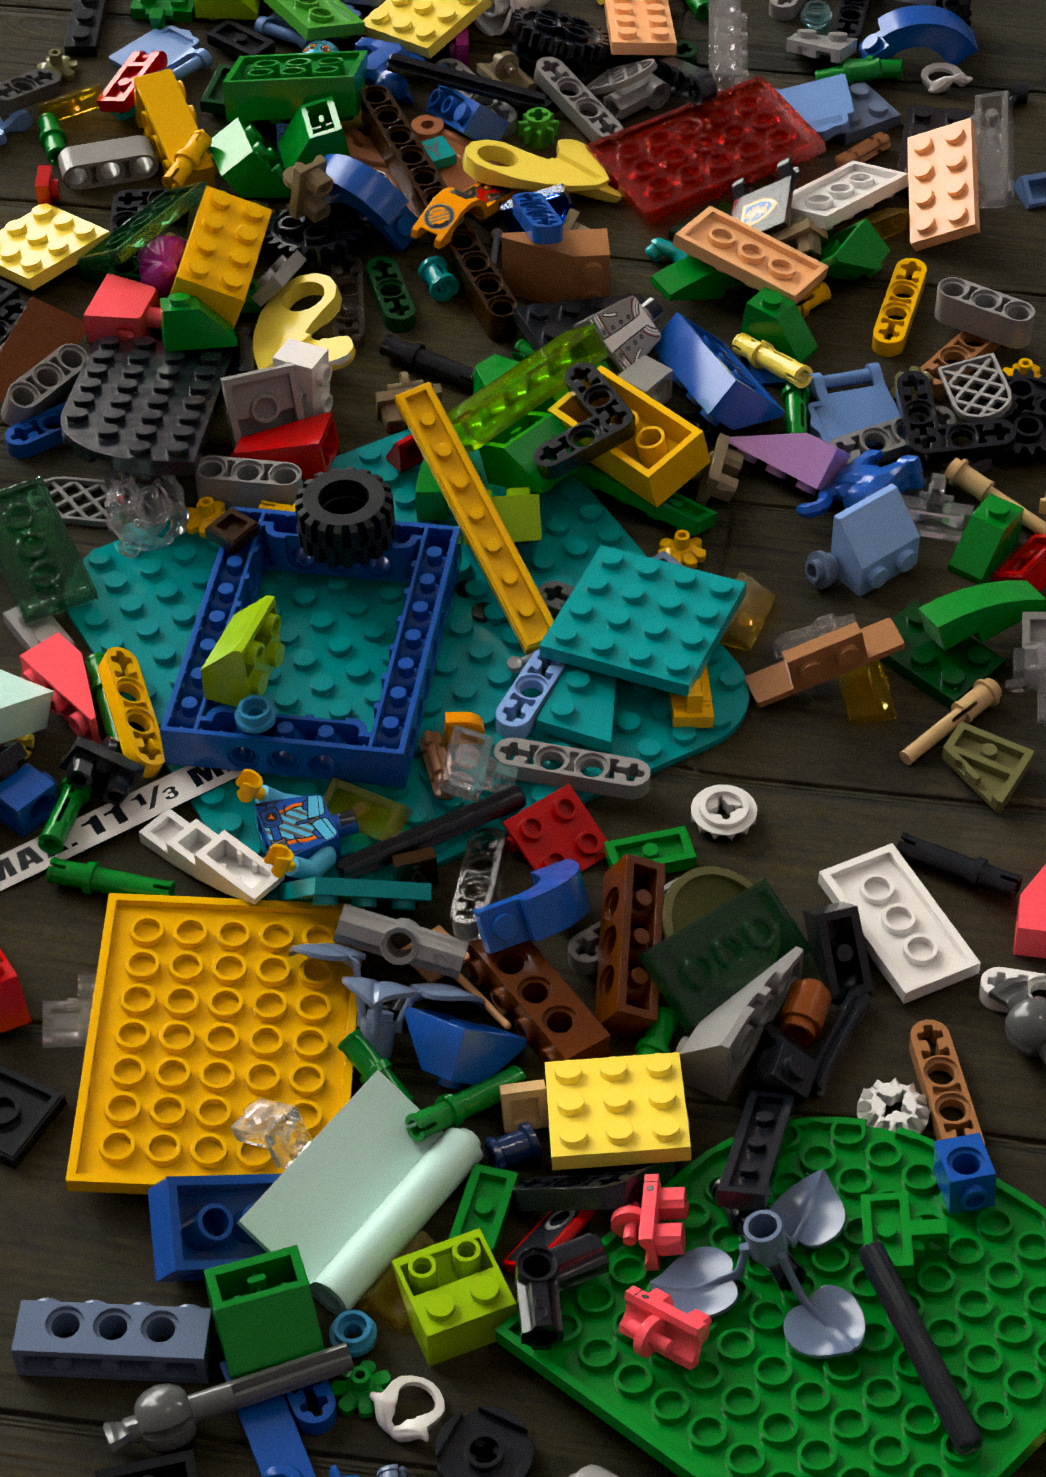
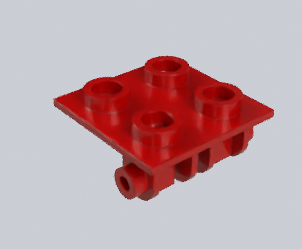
[502,783,608,872]

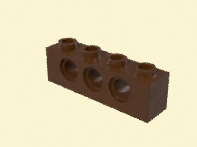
[595,853,666,1040]
[467,936,611,1067]

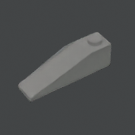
[675,946,804,1101]

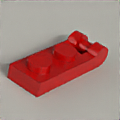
[96,51,168,113]

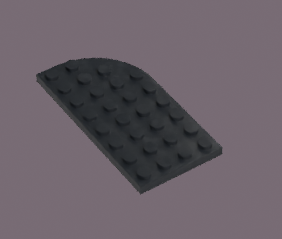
[60,336,234,476]

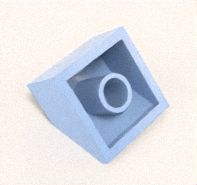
[831,483,920,597]

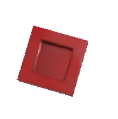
[35,165,61,206]

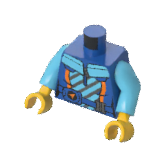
[235,769,359,884]

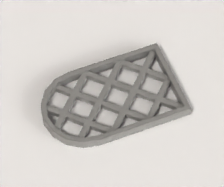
[586,59,657,95]
[937,352,1012,422]
[28,476,131,528]

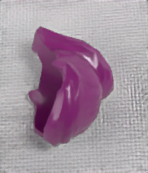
[137,235,187,299]

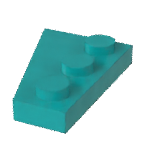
[536,664,617,753]
[279,877,431,911]

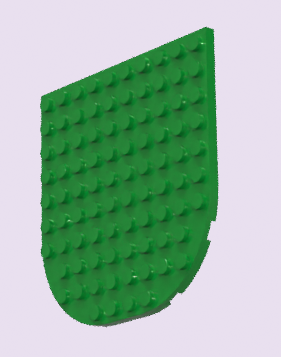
[495,1117,1046,1477]

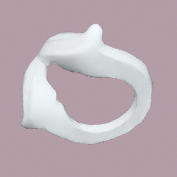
[921,62,973,94]
[369,1375,445,1442]

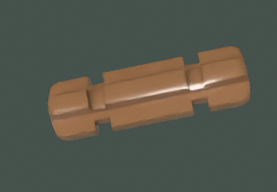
[835,132,891,169]
[419,730,458,800]

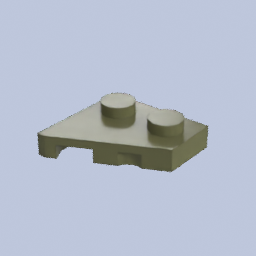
[942,721,1035,814]

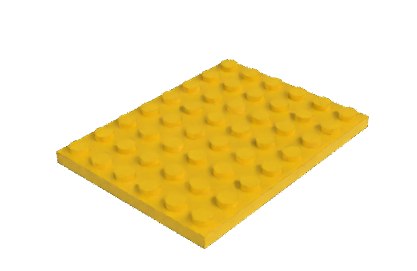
[66,893,362,1195]

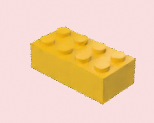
[170,185,272,328]
[548,365,711,507]

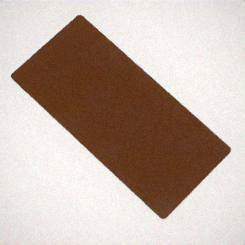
[0,297,86,405]

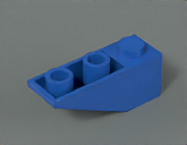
[425,85,510,141]

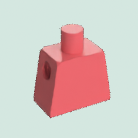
[83,273,162,343]

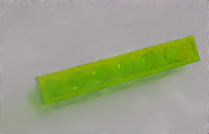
[446,323,609,453]

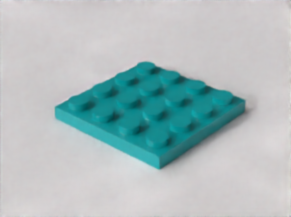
[539,545,747,697]

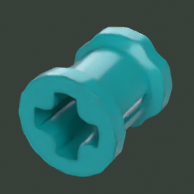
[418,256,459,302]

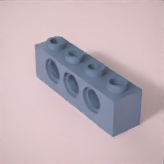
[11,1298,216,1384]

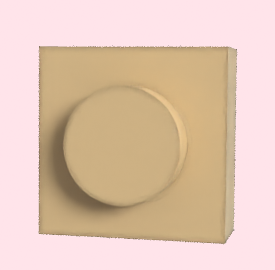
[499,1079,549,1133]

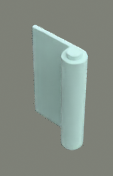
[237,1070,483,1315]

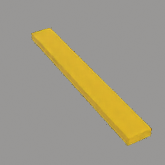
[395,381,554,655]

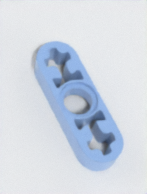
[496,649,567,739]

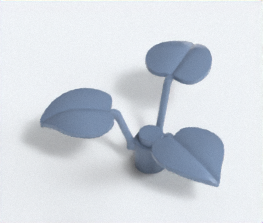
[288,943,485,1059]
[650,1169,866,1359]

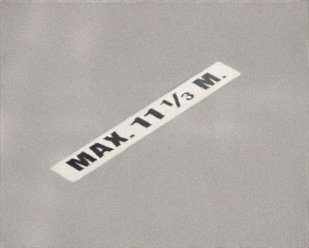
[0,766,242,891]

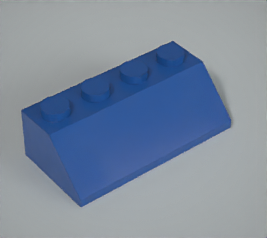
[653,312,785,430]

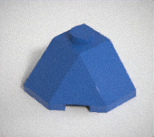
[404,1006,527,1090]

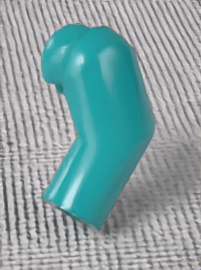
[645,237,688,263]

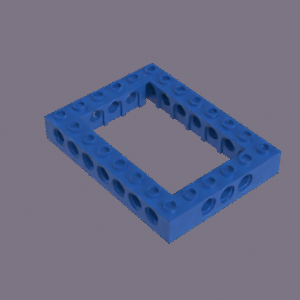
[160,506,462,788]

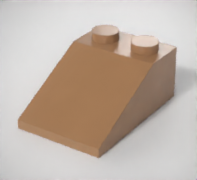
[502,228,610,303]

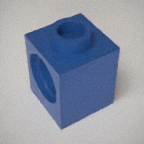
[0,763,59,838]
[933,1133,996,1214]

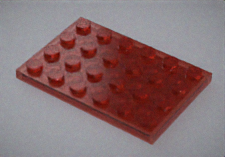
[585,75,826,224]

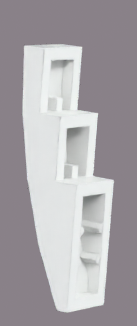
[139,808,285,905]

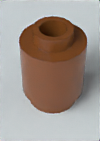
[778,978,832,1046]

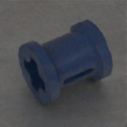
[483,1121,542,1170]

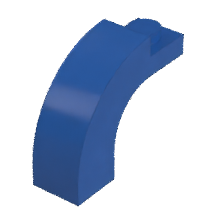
[859,5,978,65]
[323,154,418,251]
[473,858,591,954]

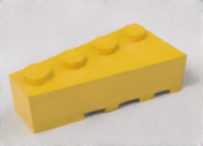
[133,68,219,189]

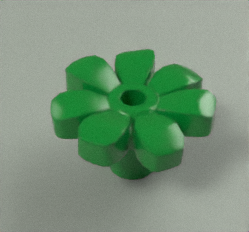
[331,1360,392,1419]

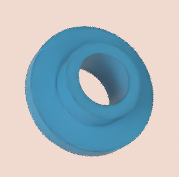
[234,695,276,734]
[329,1310,377,1357]

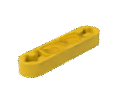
[872,258,927,357]
[98,647,166,778]

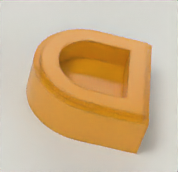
[443,712,485,750]

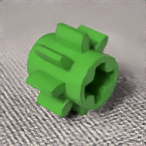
[518,107,559,149]

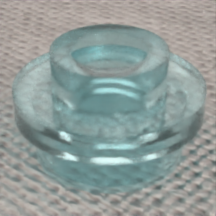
[800,0,832,29]

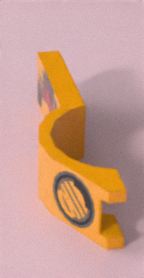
[410,182,522,249]

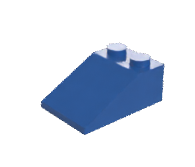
[148,1174,281,1282]

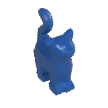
[355,37,447,104]
[796,449,925,518]

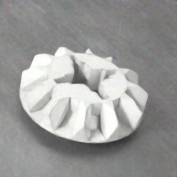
[691,785,757,841]
[857,1077,930,1134]

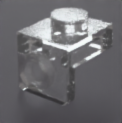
[230,1098,313,1169]

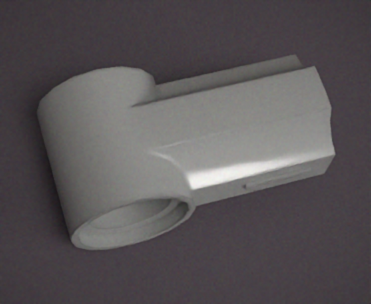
[603,73,671,121]

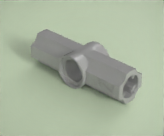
[333,904,469,979]

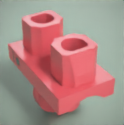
[611,1174,689,1271]
[618,1285,712,1370]

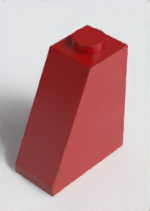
[230,412,340,480]

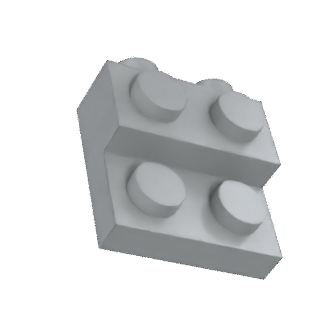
[220,362,305,449]

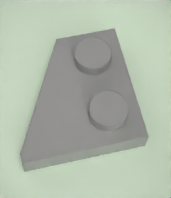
[786,29,857,63]

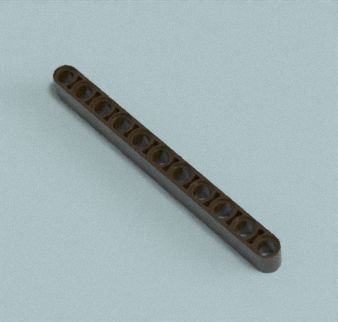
[361,85,518,343]

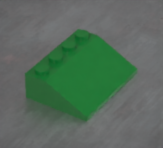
[222,50,368,126]

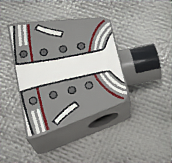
[573,295,663,376]

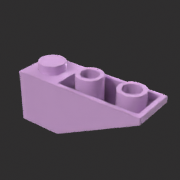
[729,433,851,496]

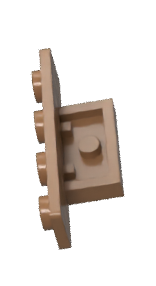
[745,618,905,708]

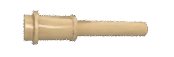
[944,458,1046,534]
[899,678,1002,765]

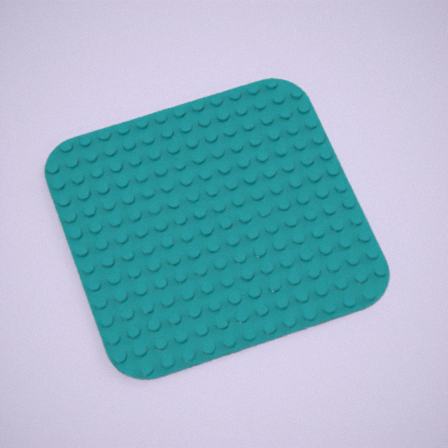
[64,407,749,904]

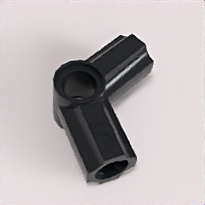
[513,1233,609,1350]

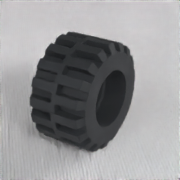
[295,467,396,568]

